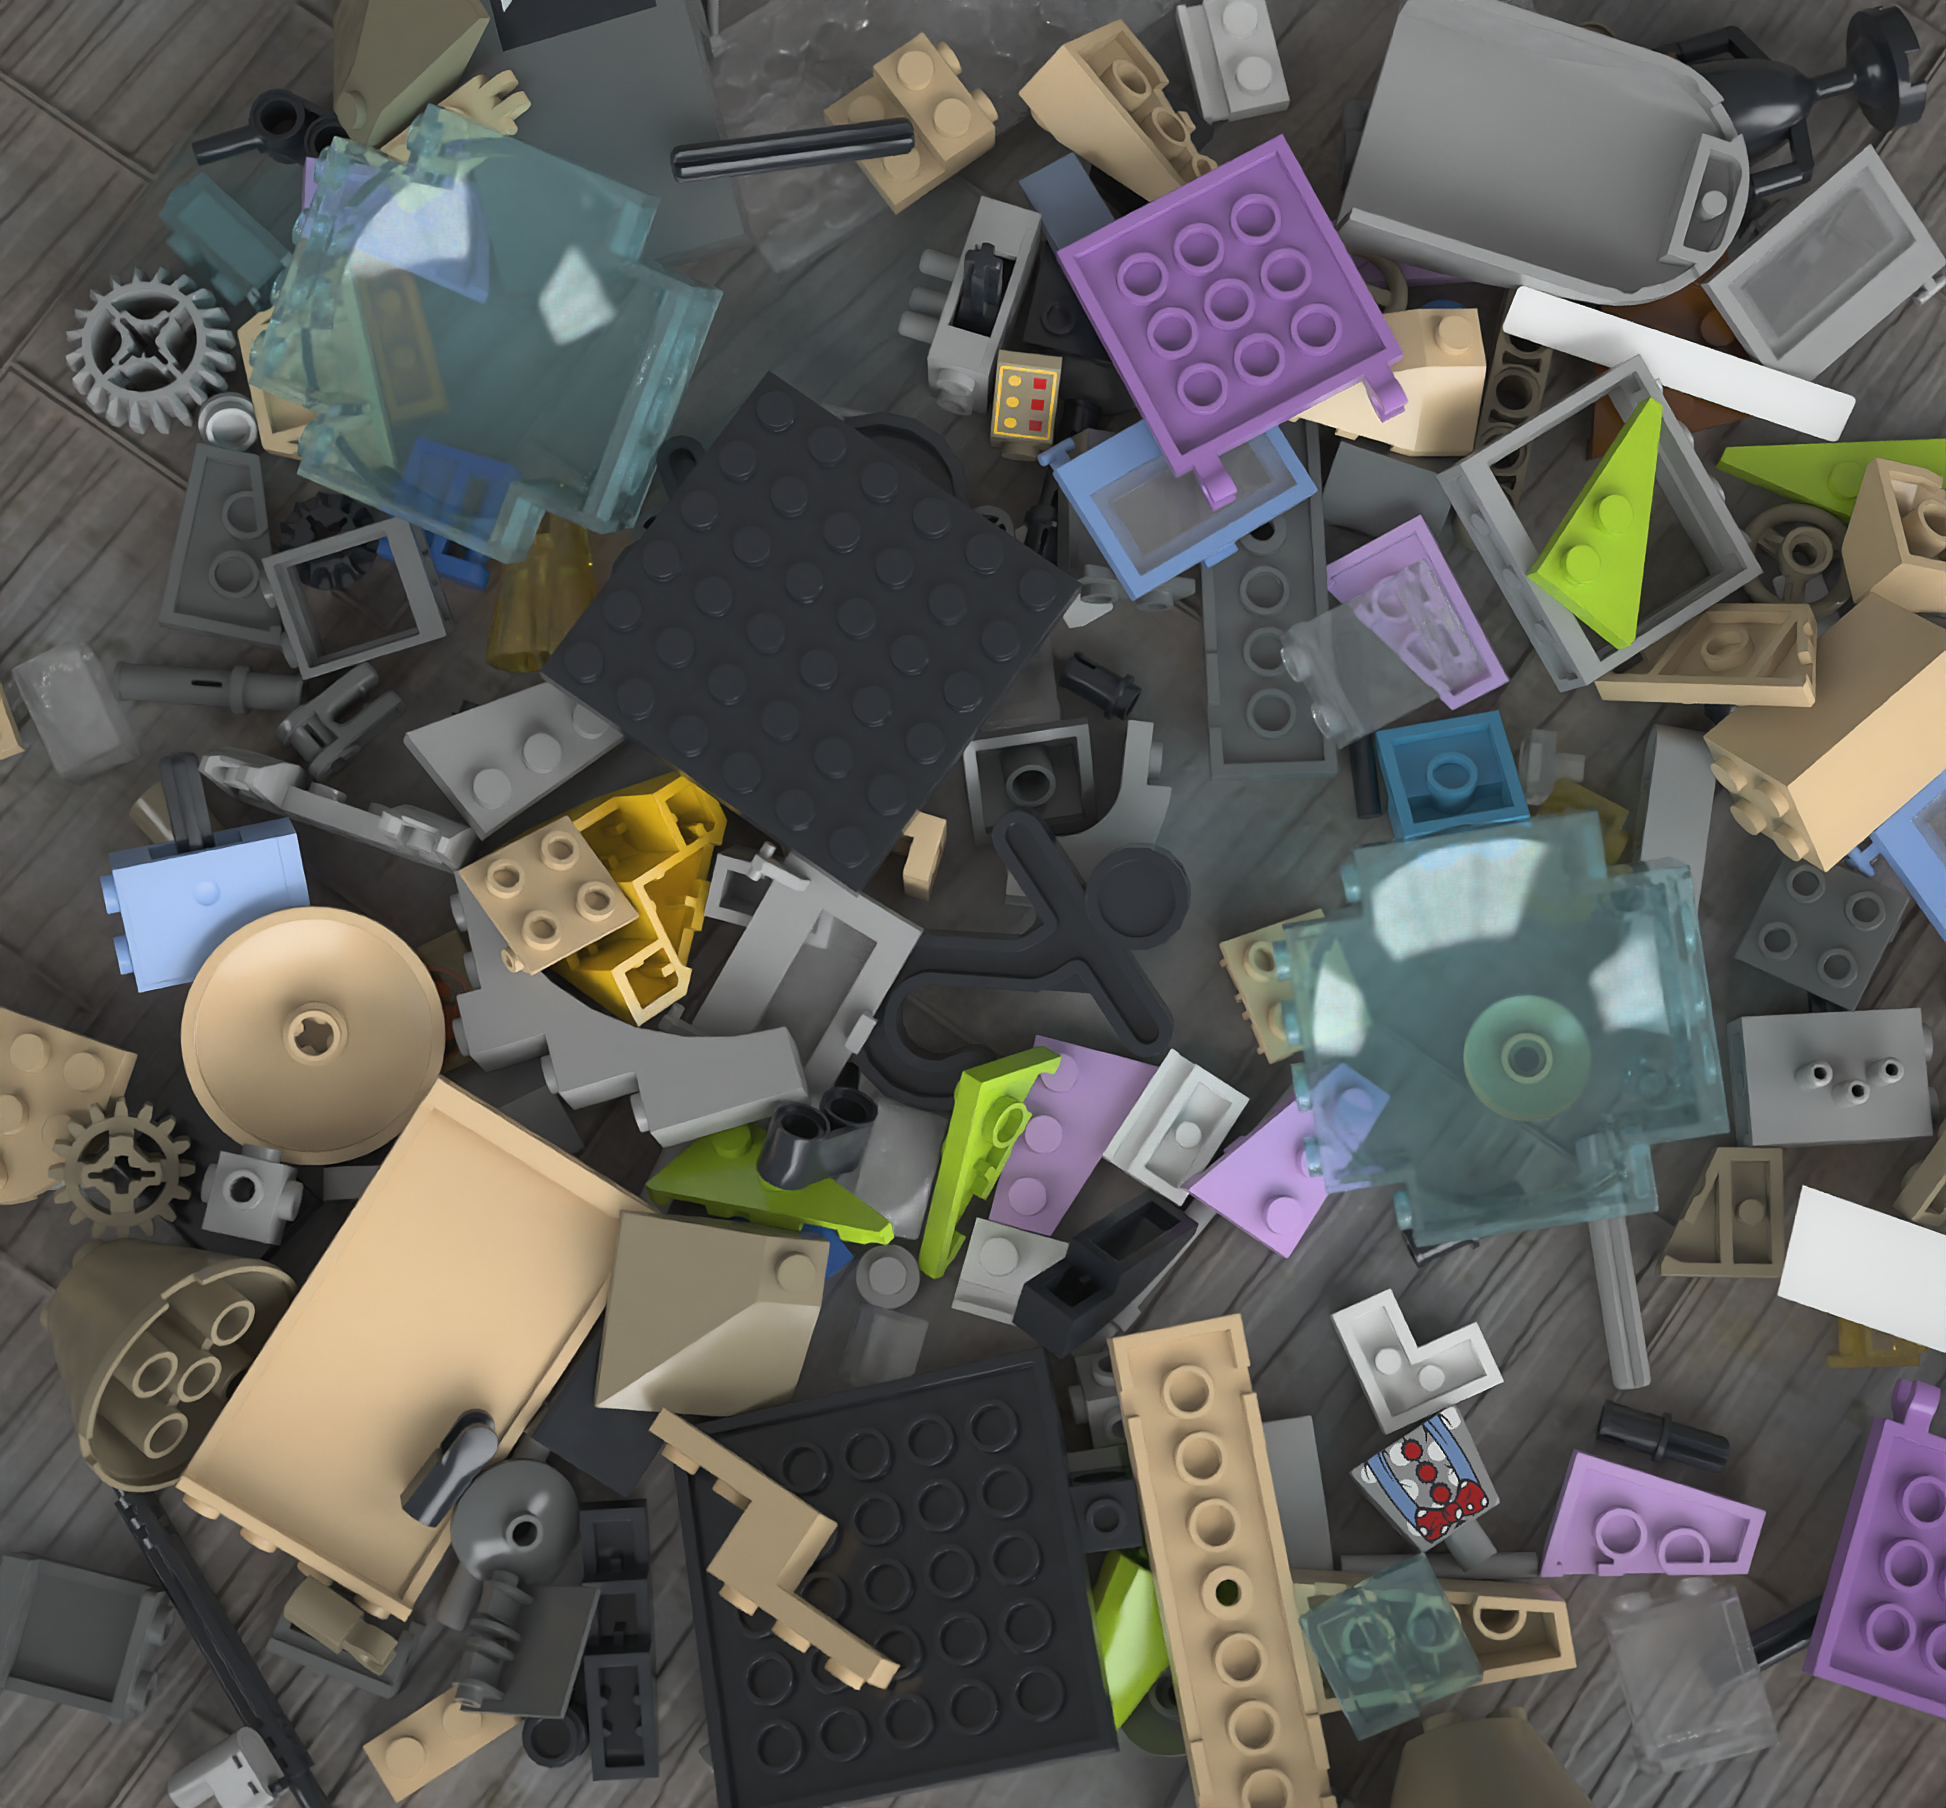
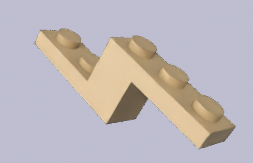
[649,1408,900,1690]

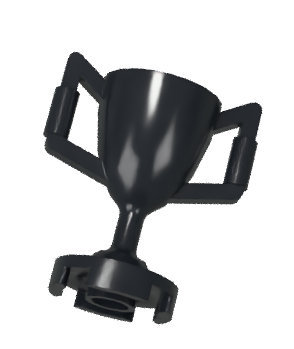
[1650,6,1927,201]

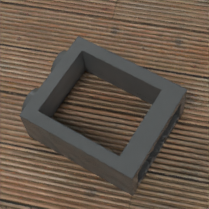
[259,509,457,680]

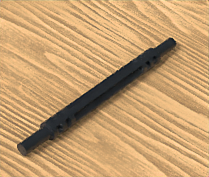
[112,1487,333,1808]

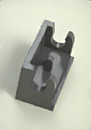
[265,1577,427,1699]

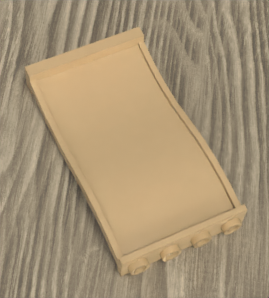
[175,1073,661,1622]

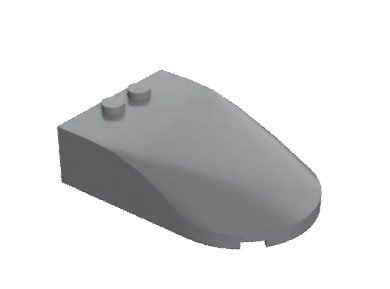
[1334,0,1749,306]

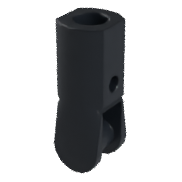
[400,1409,498,1528]

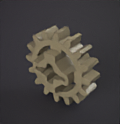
[48,1097,195,1239]

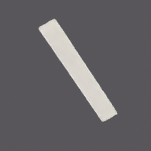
[1503,286,1855,442]

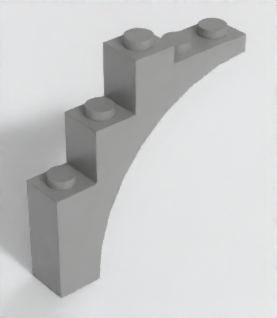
[450,868,812,1148]

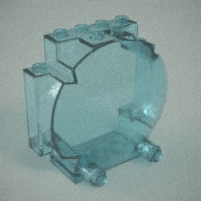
[248,103,724,564]
[1272,808,1730,1247]

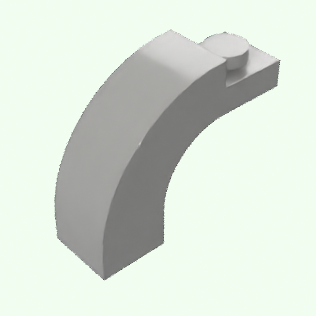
[1005,720,1172,907]

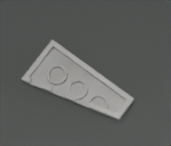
[403,682,627,840]

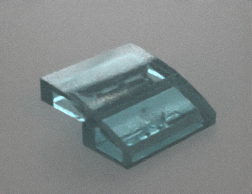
[1298,1552,1484,1741]

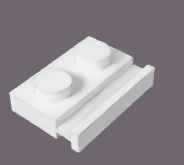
[1175,0,1290,125]
[1102,1048,1249,1208]
[951,1217,1069,1327]

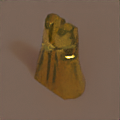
[485,495,598,673]

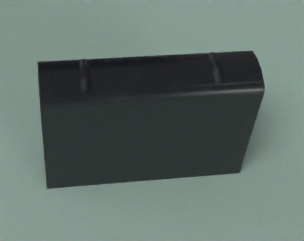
[112,1085,324,1262]
[524,1305,683,1499]

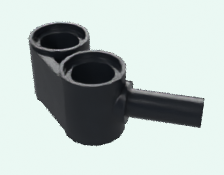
[191,89,370,167]
[756,1062,878,1191]

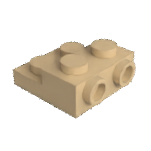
[823,32,998,215]

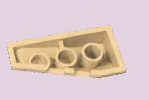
[1018,18,1218,202]
[1841,457,1946,613]

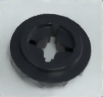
[278,491,379,590]

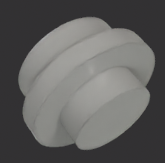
[198,392,260,452]
[856,1244,920,1309]

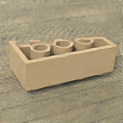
[1290,1568,1577,1714]

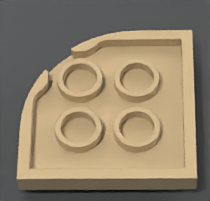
[0,1006,138,1205]

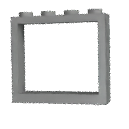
[1435,354,1763,693]

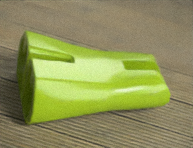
[1092,1548,1170,1731]

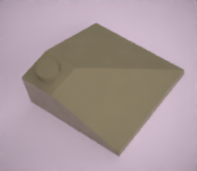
[333,0,490,155]
[593,1210,830,1417]

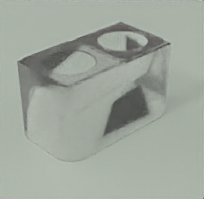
[11,637,142,786]
[854,1097,949,1241]

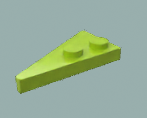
[1526,397,1663,650]
[1715,438,1946,525]
[917,1045,1062,1280]
[645,1121,894,1246]

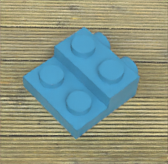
[1374,710,1530,868]

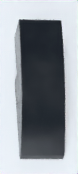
[1012,1188,1199,1360]

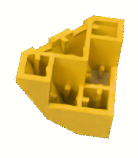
[479,771,727,1027]

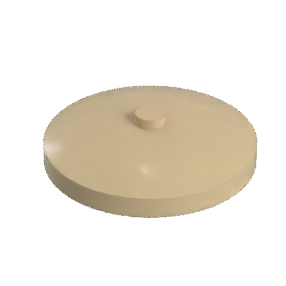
[181,905,446,1165]

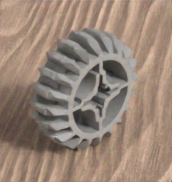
[65,267,237,435]

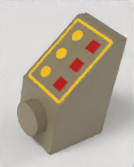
[990,350,1062,461]

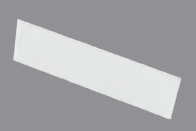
[1777,1185,1946,1353]

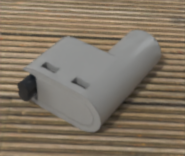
[167,1727,291,1808]

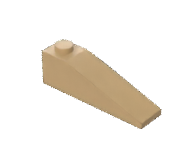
[1288,309,1487,457]

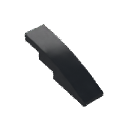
[579,1498,660,1781]

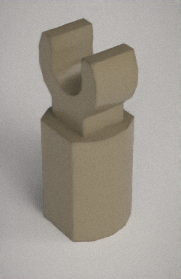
[284,1575,397,1676]

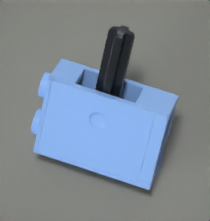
[100,752,311,993]

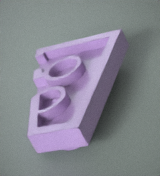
[1326,514,1511,710]
[988,1035,1159,1237]
[1180,1061,1389,1259]
[1538,1449,1767,1577]

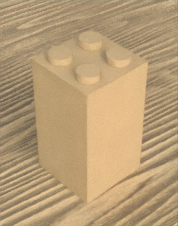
[1703,592,1946,872]

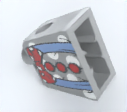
[1346,1403,1500,1573]

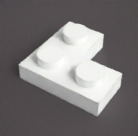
[1329,1288,1504,1435]

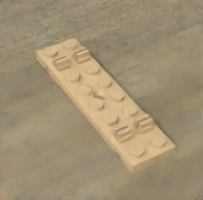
[1107,1313,1338,1808]

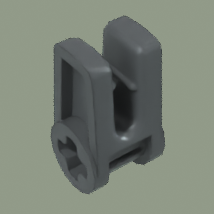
[276,660,407,784]

